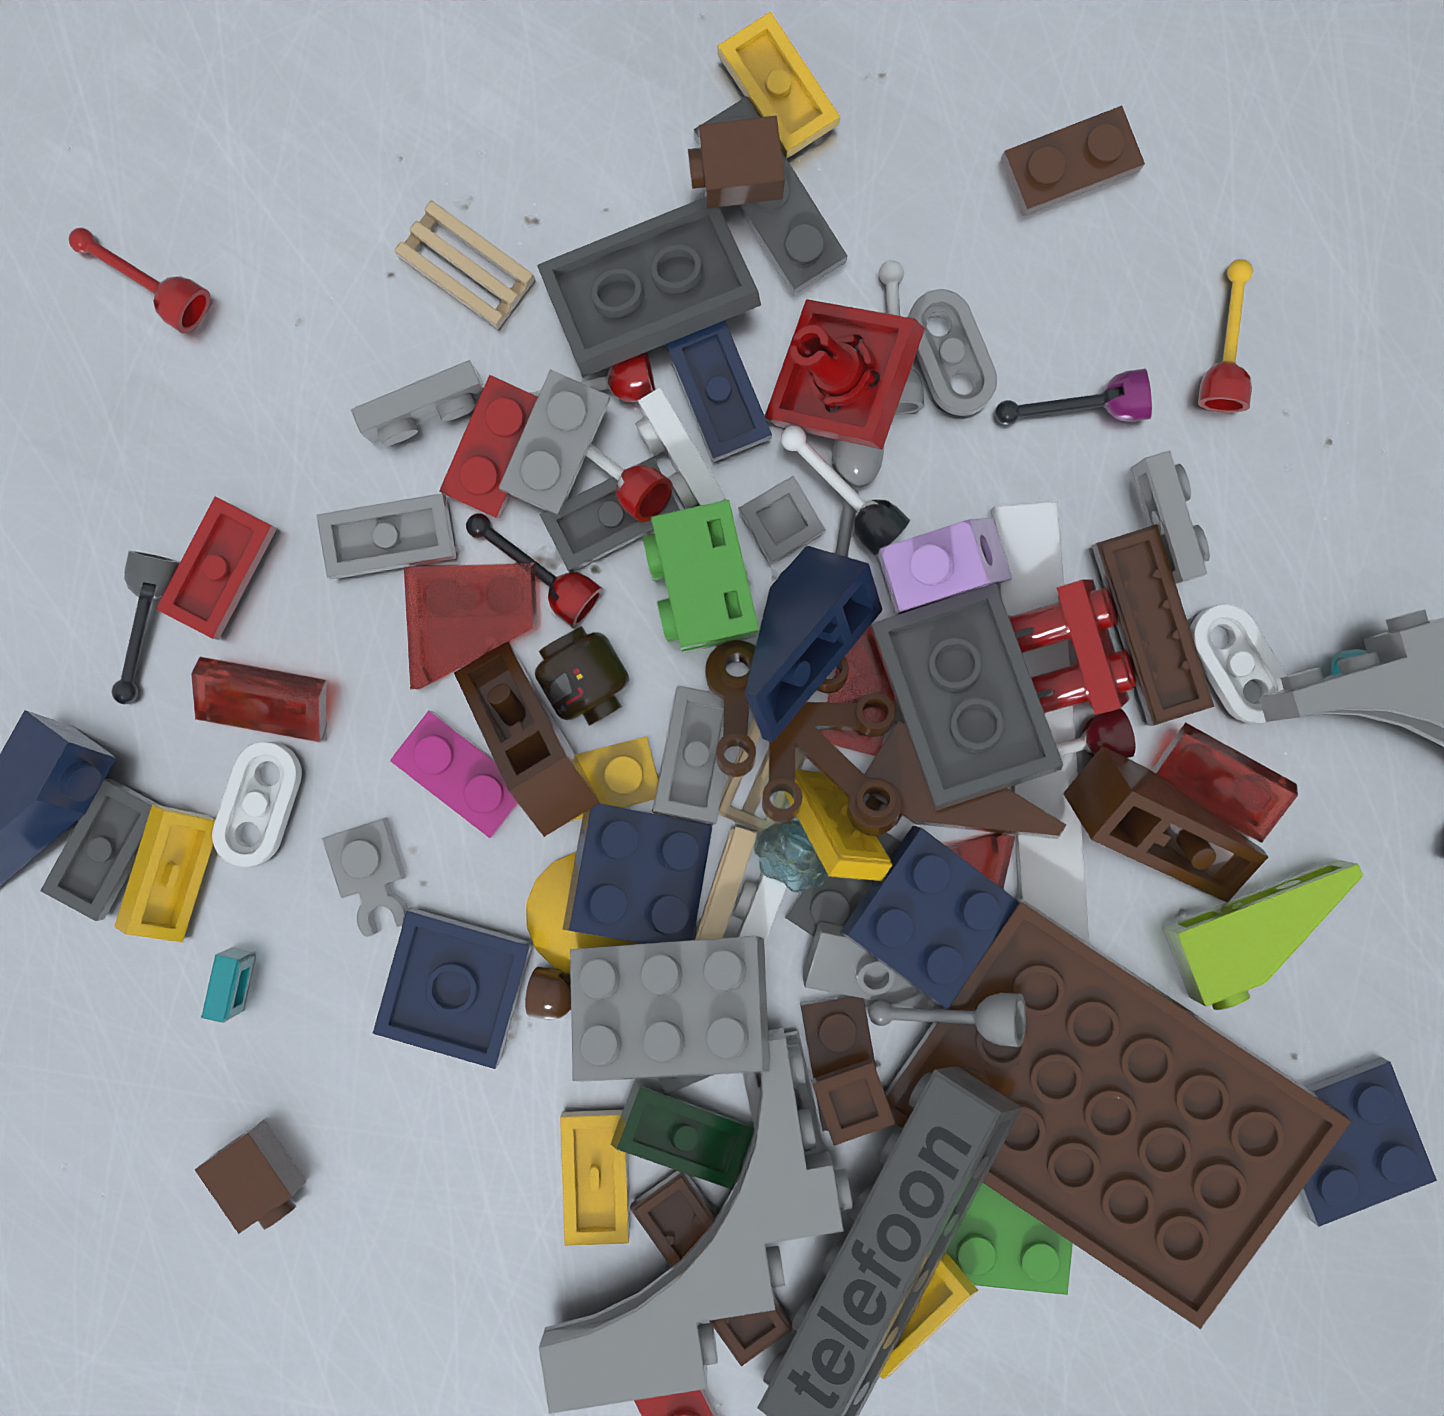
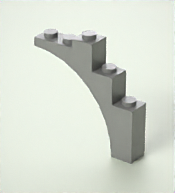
[1259,609,1444,747]
[539,1028,853,1414]

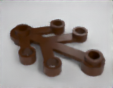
[705,640,902,836]

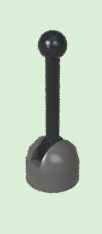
[111,550,180,704]

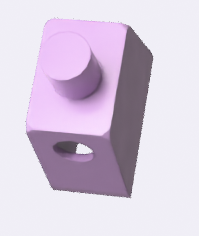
[878,518,1012,615]

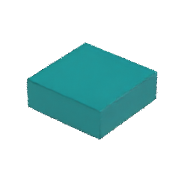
[201,947,255,1023]

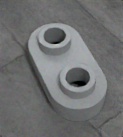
[908,289,997,416]

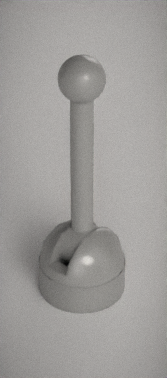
[832,439,885,557]
[868,993,1026,1047]

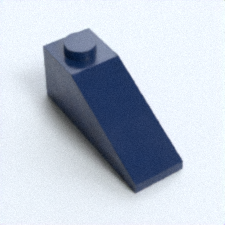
[745,545,883,742]
[0,710,116,886]

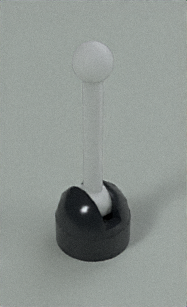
[781,426,910,556]

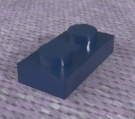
[665,320,772,463]

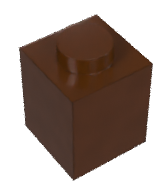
[687,115,785,208]
[195,1120,306,1234]

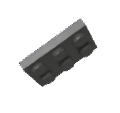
[537,197,761,378]
[872,583,1063,811]

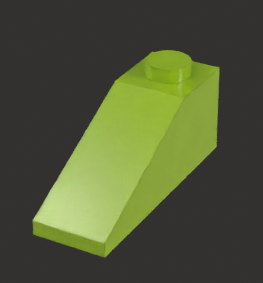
[1162,860,1363,1010]

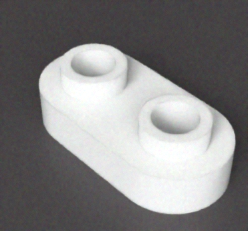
[1190,604,1287,723]
[212,742,302,867]

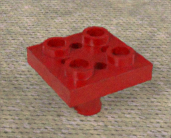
[765,299,925,450]

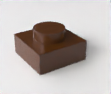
[811,1058,895,1146]

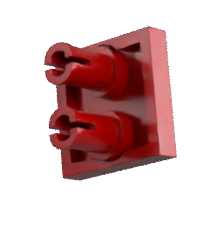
[1008,579,1137,715]

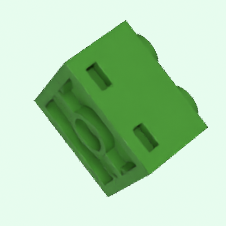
[642,499,759,654]

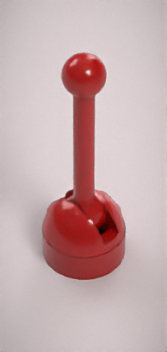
[68,228,210,334]

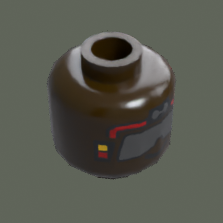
[535,626,630,726]

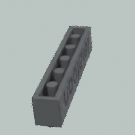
[757,1066,1023,1416]

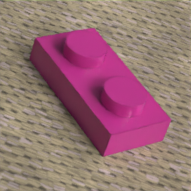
[390,710,518,838]

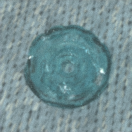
[754,820,828,893]

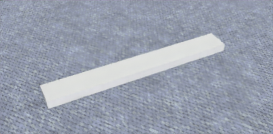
[992,502,1090,944]

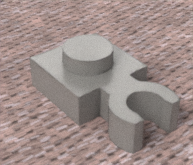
[322,817,408,937]

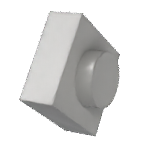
[738,475,826,565]

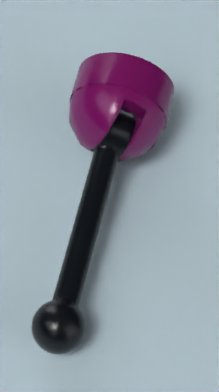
[995,368,1152,425]

